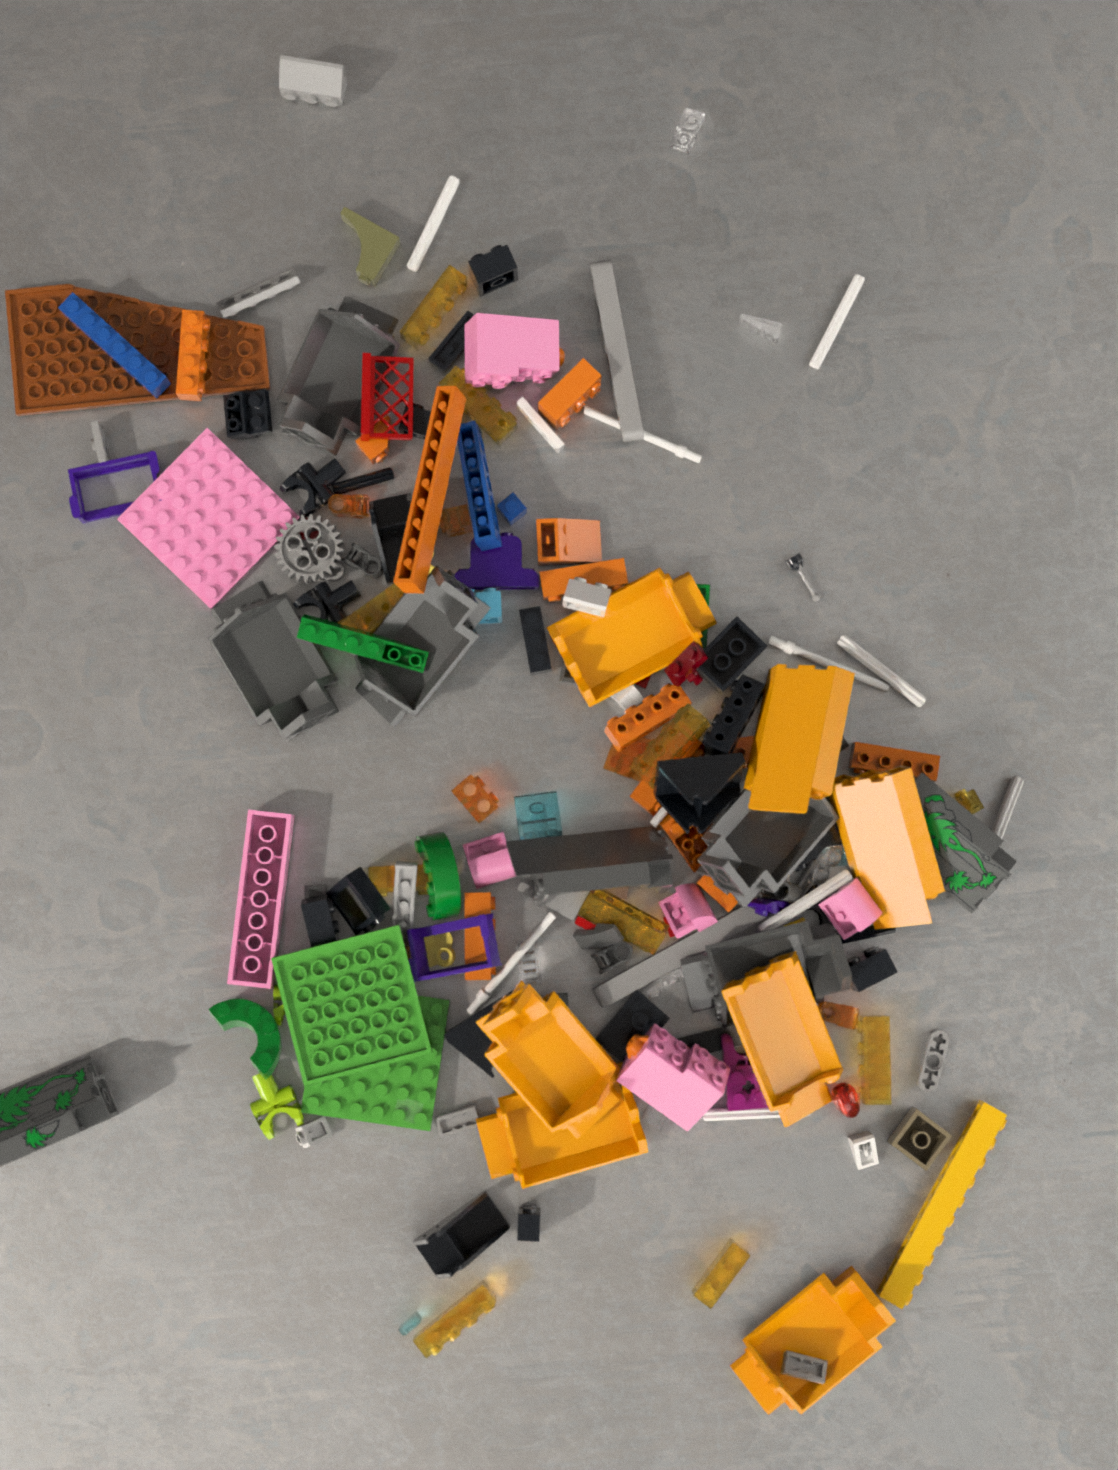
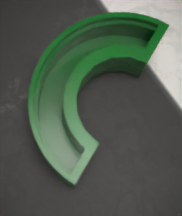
[414,832,461,921]
[208,999,282,1080]

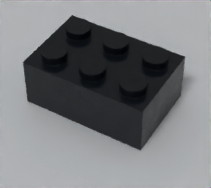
[696,616,768,694]

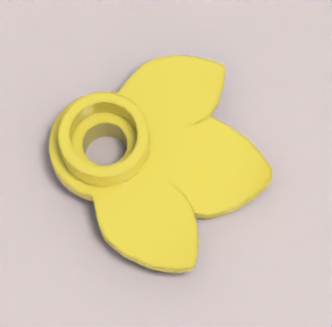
[424,932,456,968]

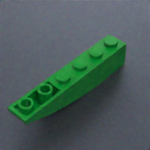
[297,614,429,673]

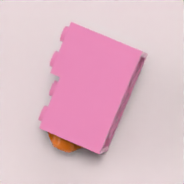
[464,313,565,389]
[616,1024,730,1132]

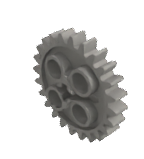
[274,514,344,584]

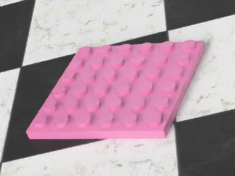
[117,428,300,609]

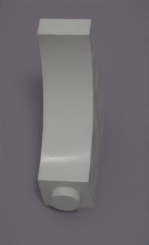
[517,882,590,921]

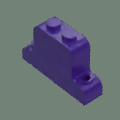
[455,532,539,590]

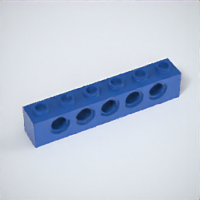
[457,420,502,551]

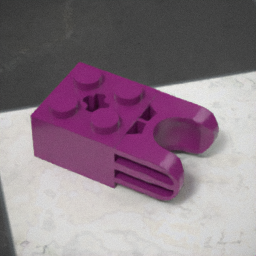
[721,1033,769,1111]

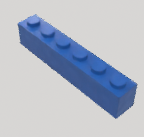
[58,292,171,399]

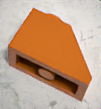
[355,415,392,465]

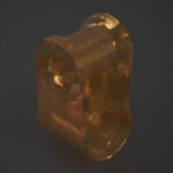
[328,494,369,519]
[818,1001,860,1030]

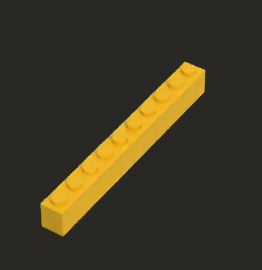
[876,1100,1007,1309]

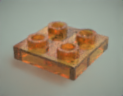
[603,737,658,782]

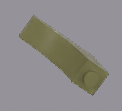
[340,206,401,287]

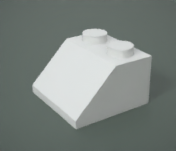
[563,577,611,617]

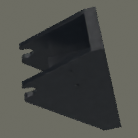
[369,493,412,585]
[653,753,745,834]
[444,990,514,1078]
[413,1190,510,1278]

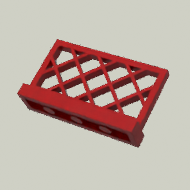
[361,353,414,441]

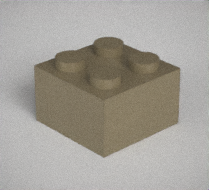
[887,1106,952,1171]

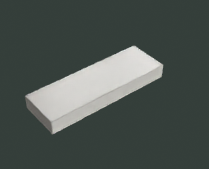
[517,397,565,453]

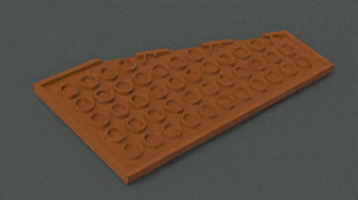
[5,284,271,416]

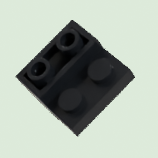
[223,389,273,439]

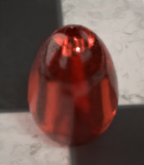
[831,1082,860,1118]

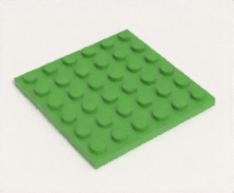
[271,924,432,1086]
[301,996,450,1131]

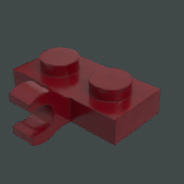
[664,641,708,687]

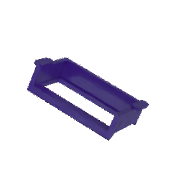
[68,451,162,524]
[407,913,502,982]

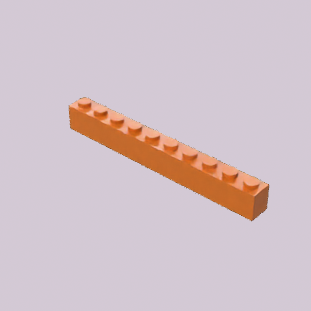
[394,386,466,594]

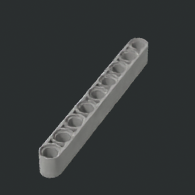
[590,259,644,442]
[592,897,770,1009]

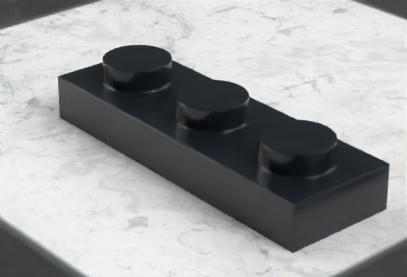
[428,310,474,373]

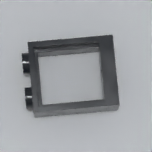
[326,866,391,935]

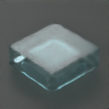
[399,1312,422,1336]

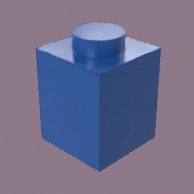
[497,492,527,526]

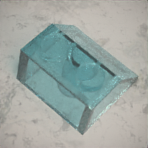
[514,791,563,840]

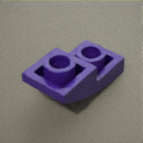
[747,898,791,916]

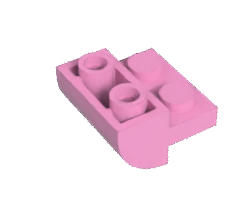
[463,832,515,889]
[819,878,882,940]
[658,883,718,939]

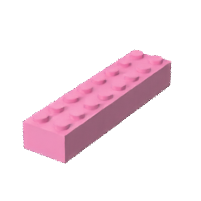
[227,810,295,989]

